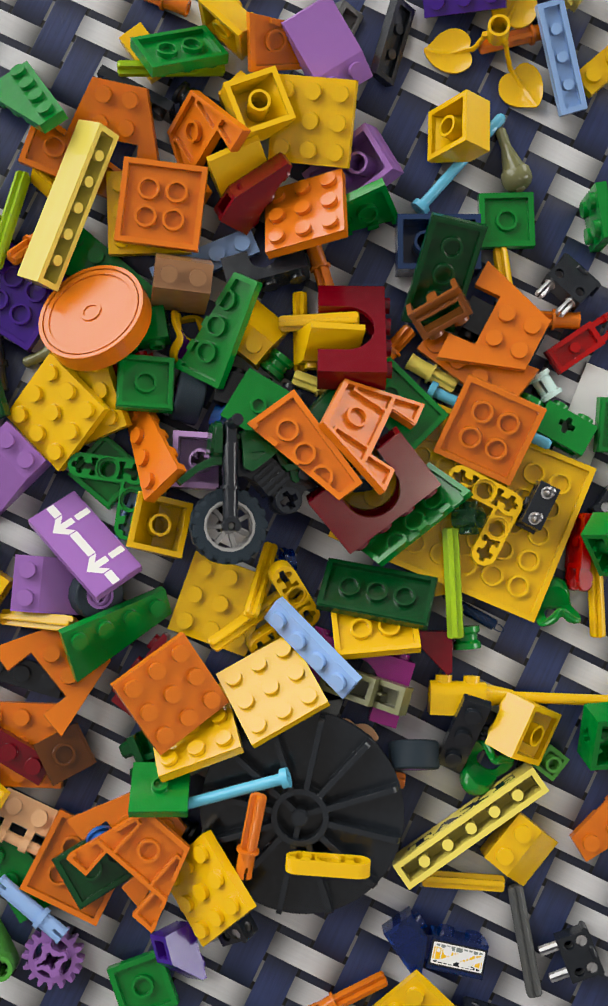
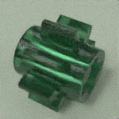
[451,501,486,535]

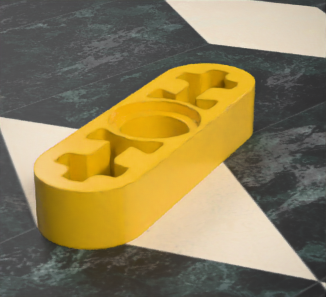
[285,851,371,879]

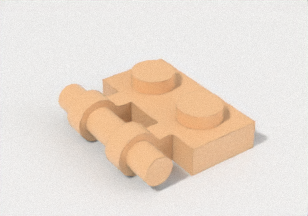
[0,787,59,856]

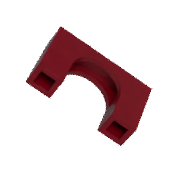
[317,285,392,390]
[306,426,441,554]

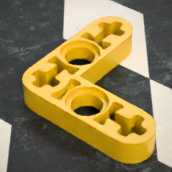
[447,465,523,566]
[246,560,320,654]

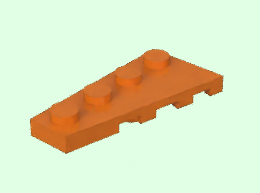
[247,389,363,501]

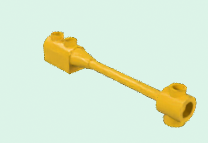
[427,674,608,716]

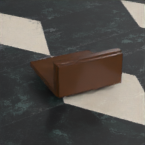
[33,723,97,786]

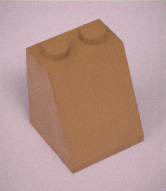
[151,252,214,315]

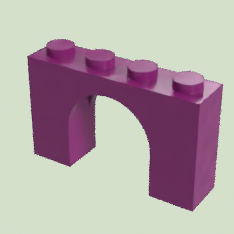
[307,626,415,729]

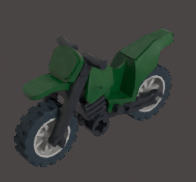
[176,389,389,565]

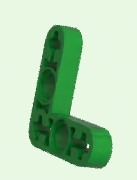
[68,452,142,541]

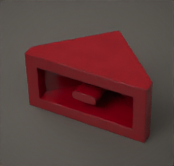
[419,630,453,676]

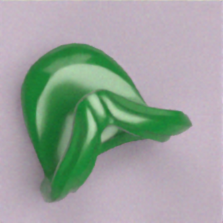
[535,576,581,627]
[459,739,514,796]

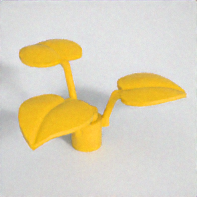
[424,0,543,108]

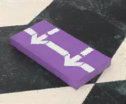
[28,491,142,602]

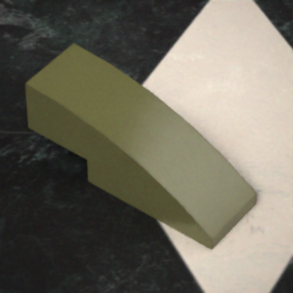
[319,670,414,716]

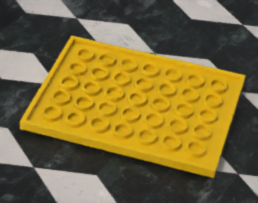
[328,403,596,623]

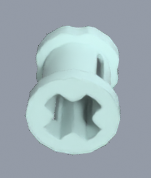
[529,368,563,403]

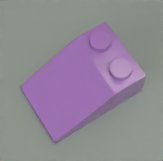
[281,0,373,85]
[301,123,404,194]
[0,421,52,515]
[10,554,78,615]

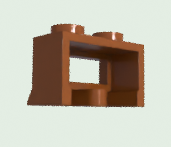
[406,278,473,341]

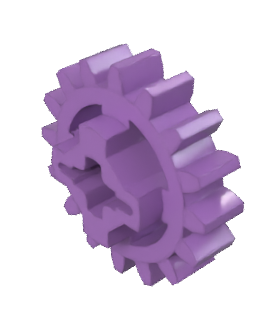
[22,926,85,990]

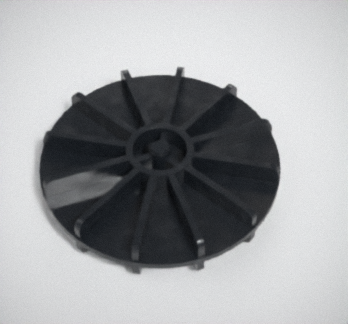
[200,711,404,915]

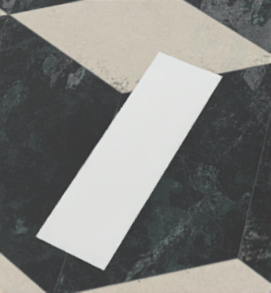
[552,363,608,466]

